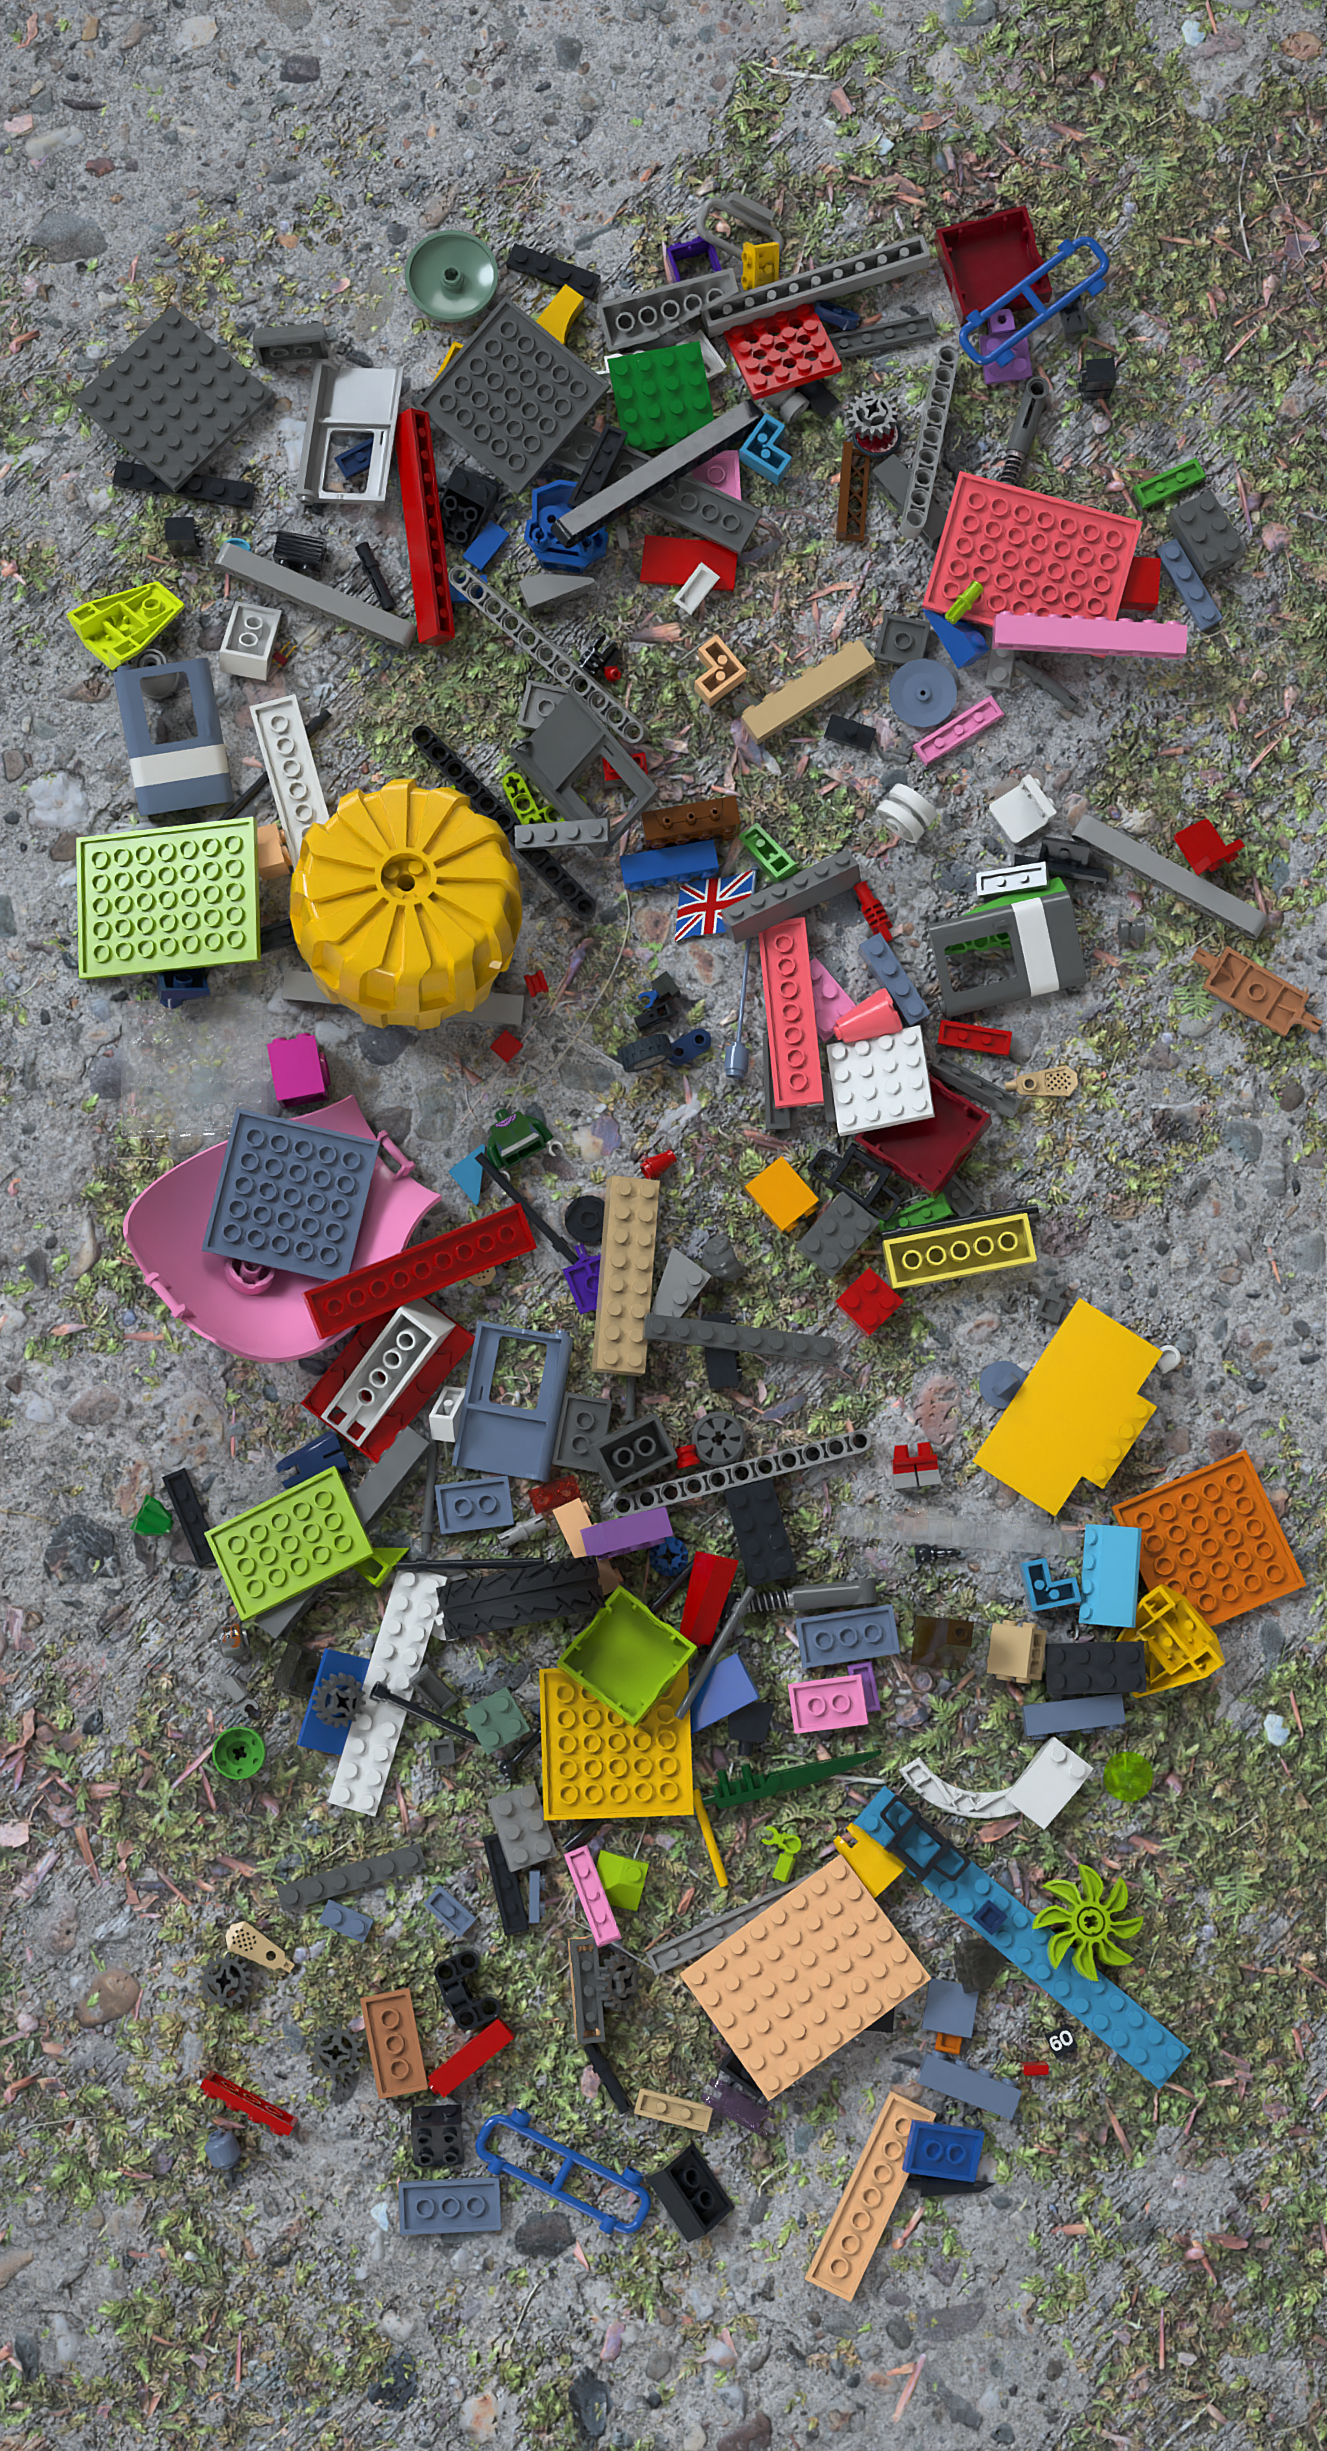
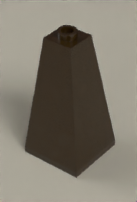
[910,1615,974,1671]

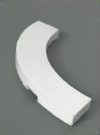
[899,1757,1019,1818]

